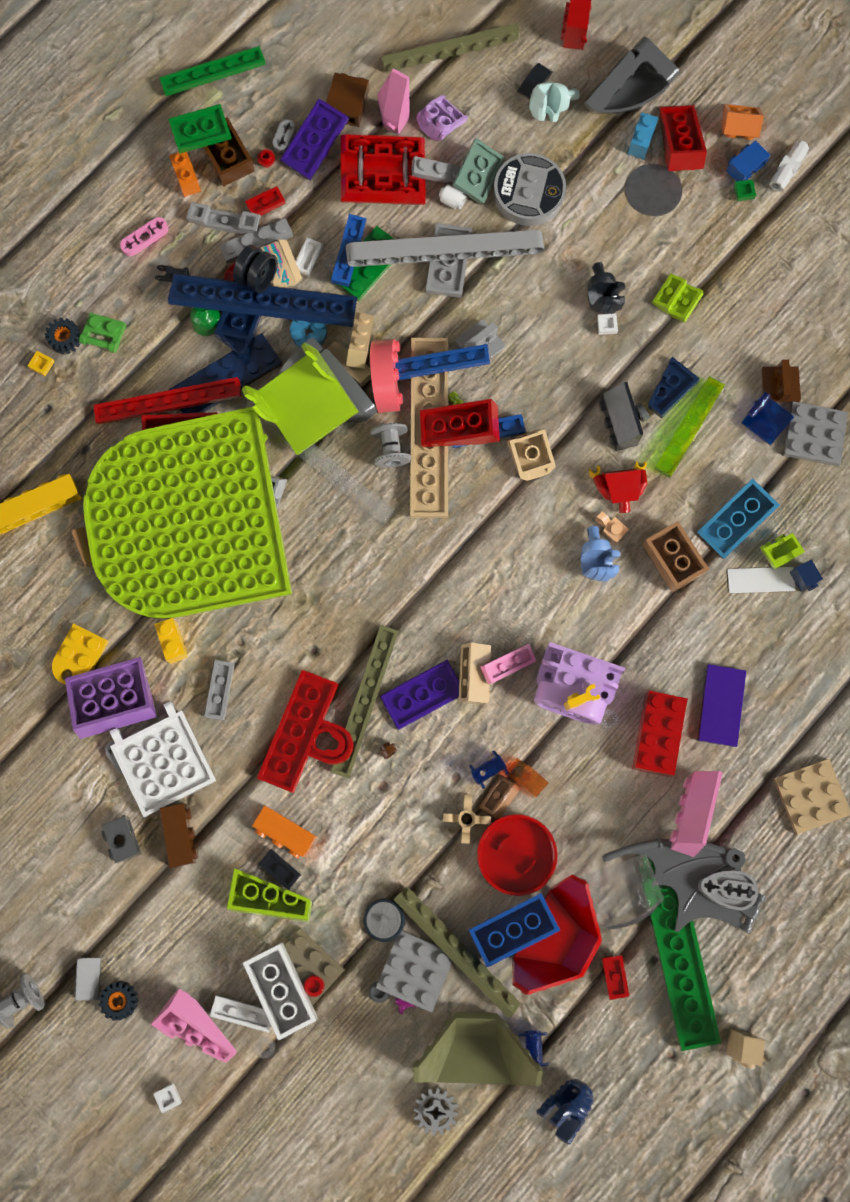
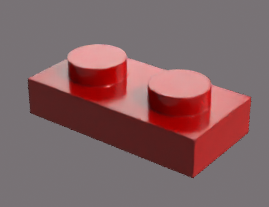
[245,186,286,216]
[601,955,630,1000]

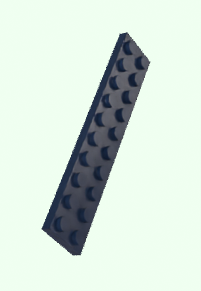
[168,274,357,327]

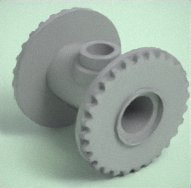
[371,423,411,468]
[0,973,44,1029]

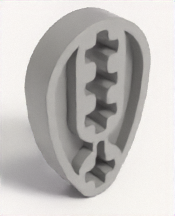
[698,871,758,910]

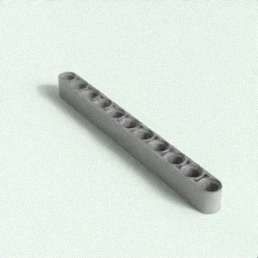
[346,230,544,267]

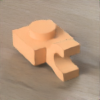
[595,511,629,544]

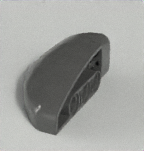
[584,36,680,114]
[275,338,377,422]

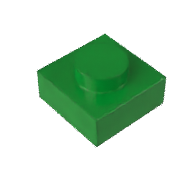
[734,179,756,202]

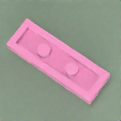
[480,644,536,684]

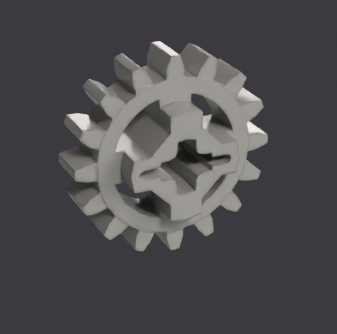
[414,1087,458,1136]

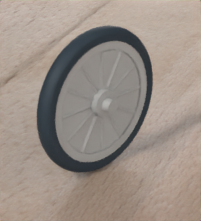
[364,898,405,942]

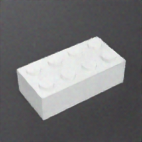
[243,942,318,1040]

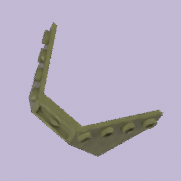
[412,1012,543,1086]

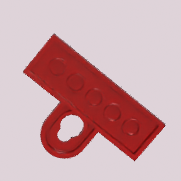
[257,670,354,793]

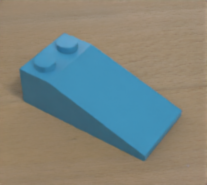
[697,478,780,559]

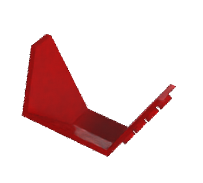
[512,874,602,995]

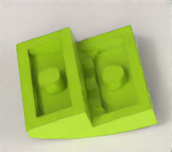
[652,273,703,323]

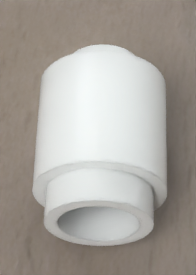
[438,185,466,210]

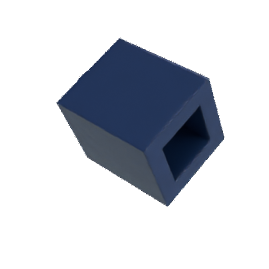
[789,559,823,592]

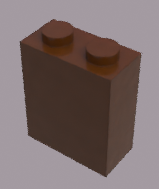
[326,73,370,127]

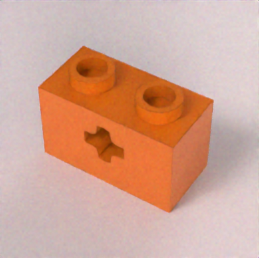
[169,152,201,197]

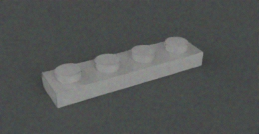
[219,218,293,263]

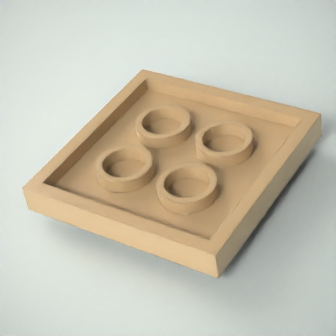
[773,759,850,835]

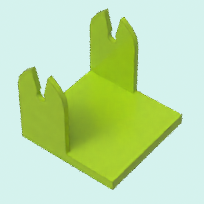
[242,342,359,455]

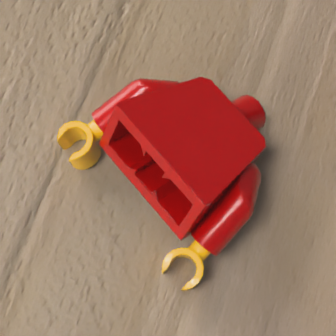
[589,461,648,513]

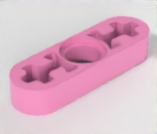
[120,217,168,256]

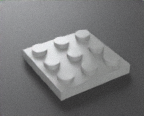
[783,402,848,466]
[376,931,452,1013]

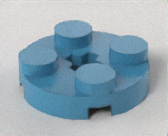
[290,320,327,348]

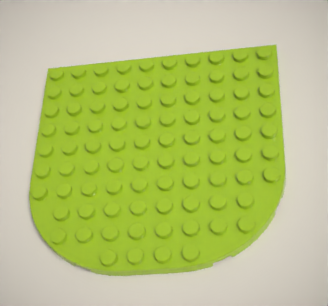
[83,407,292,619]

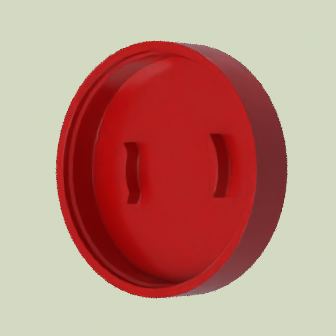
[477,814,558,896]

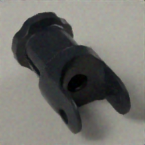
[155,265,189,282]

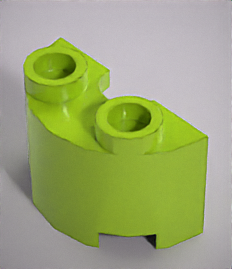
[760,533,805,570]

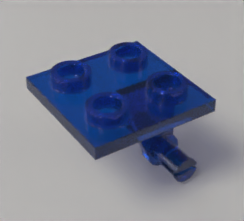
[741,392,795,446]

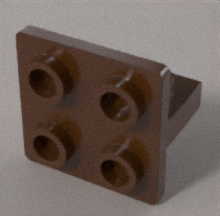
[761,359,801,403]

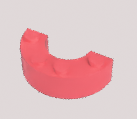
[370,339,403,413]

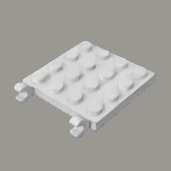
[110,701,216,817]

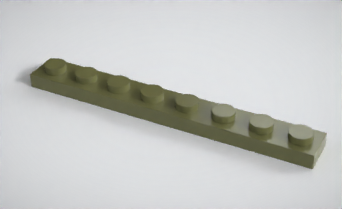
[382,23,519,73]
[331,625,399,779]
[394,886,521,1018]

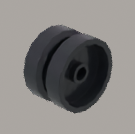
[233,244,278,293]

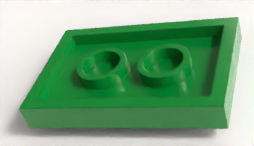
[168,104,232,154]

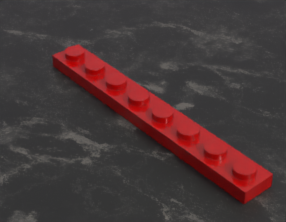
[93,377,242,425]

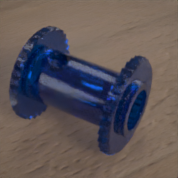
[469,750,508,789]
[519,1030,549,1068]

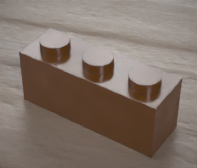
[160,803,199,868]

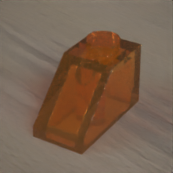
[505,758,549,799]

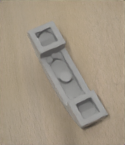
[187,202,261,234]

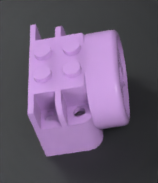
[534,642,625,725]

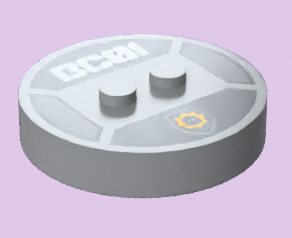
[493,153,566,226]

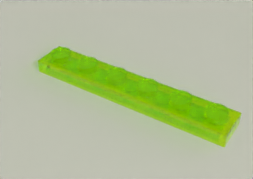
[654,376,725,478]

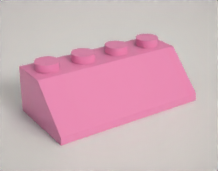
[670,771,723,857]

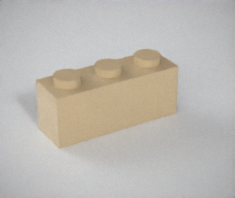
[346,312,374,369]
[459,643,492,705]
[726,1029,765,1069]

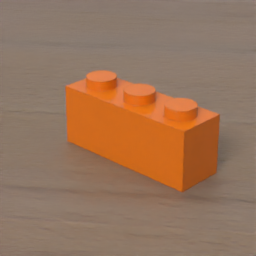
[252,805,317,859]

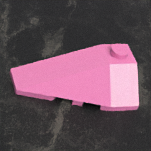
[377,68,410,135]
[151,989,237,1063]

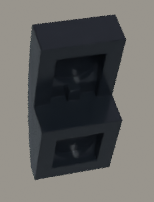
[517,63,553,100]

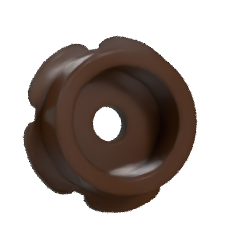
[379,742,397,759]

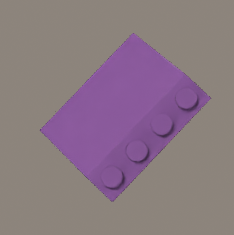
[65,657,156,739]

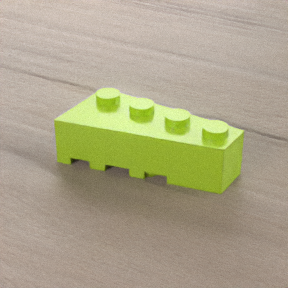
[227,868,312,922]

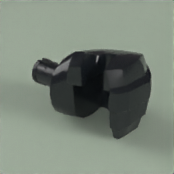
[587,262,626,314]

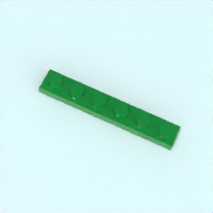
[159,46,266,96]

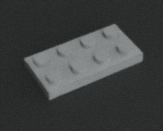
[426,223,472,298]

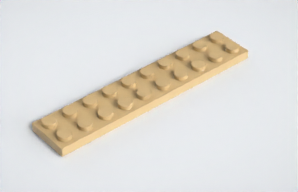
[410,338,448,518]

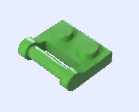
[79,313,126,353]

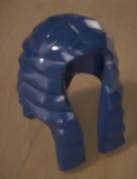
[536,1079,594,1145]

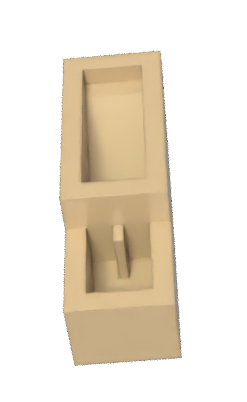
[327,342,371,388]

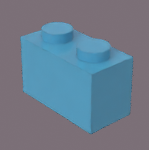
[628,112,659,159]

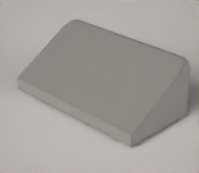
[75,958,101,1001]

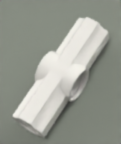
[769,140,809,192]

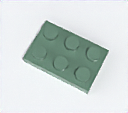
[452,138,505,205]

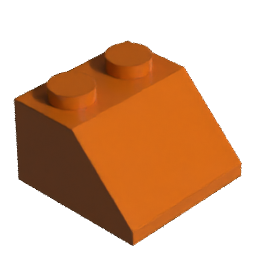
[722,104,764,140]

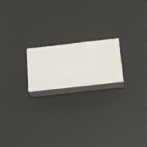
[295,237,323,277]

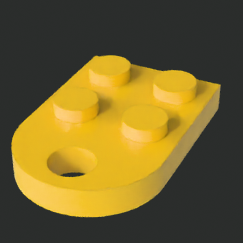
[52,623,109,685]

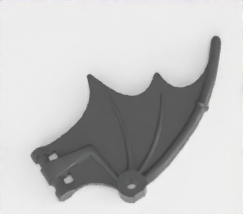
[602,837,766,934]

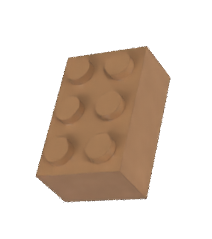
[642,521,709,593]

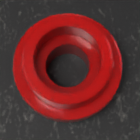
[257,149,275,168]

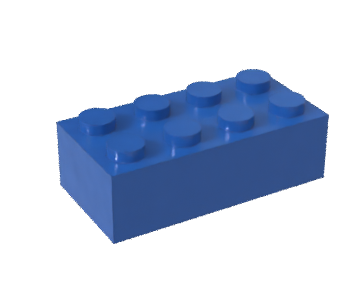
[469,893,560,968]

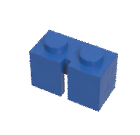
[726,140,770,182]

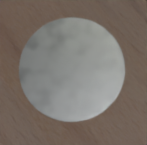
[625,164,682,216]

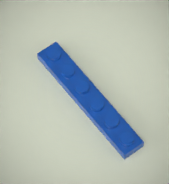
[395,344,491,380]

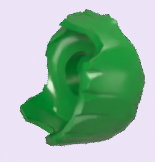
[190,307,220,336]

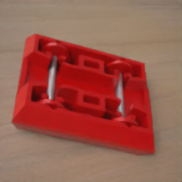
[341,134,426,205]

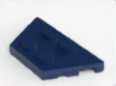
[215,311,261,358]

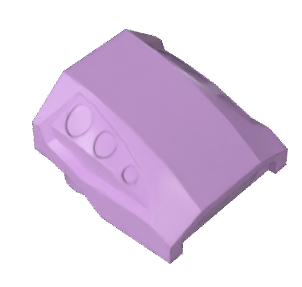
[416,95,468,141]

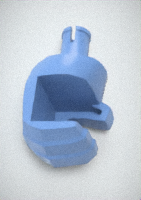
[581,526,620,582]

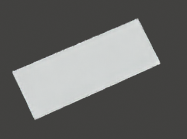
[727,567,796,593]

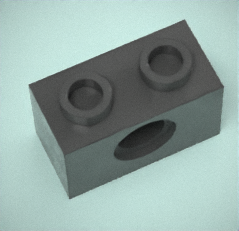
[101,816,142,863]

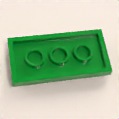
[330,226,395,302]

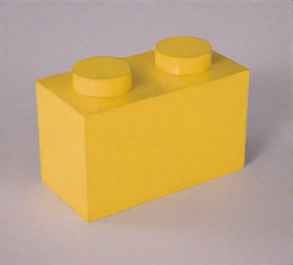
[154,618,189,664]

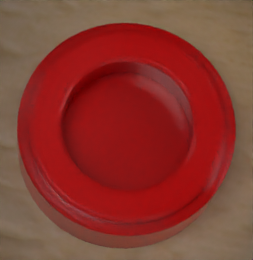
[304,975,325,997]

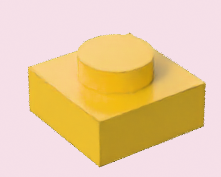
[28,351,55,377]

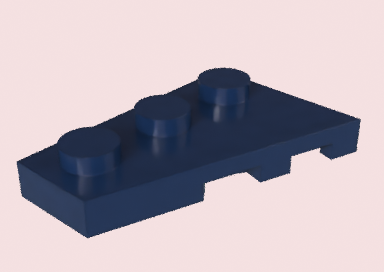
[648,356,700,419]

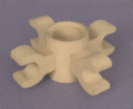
[443,795,491,844]

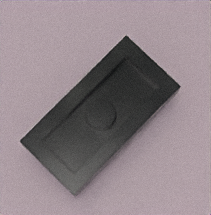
[258,849,302,890]

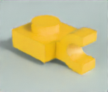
[564,684,601,711]

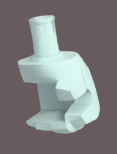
[529,82,579,122]

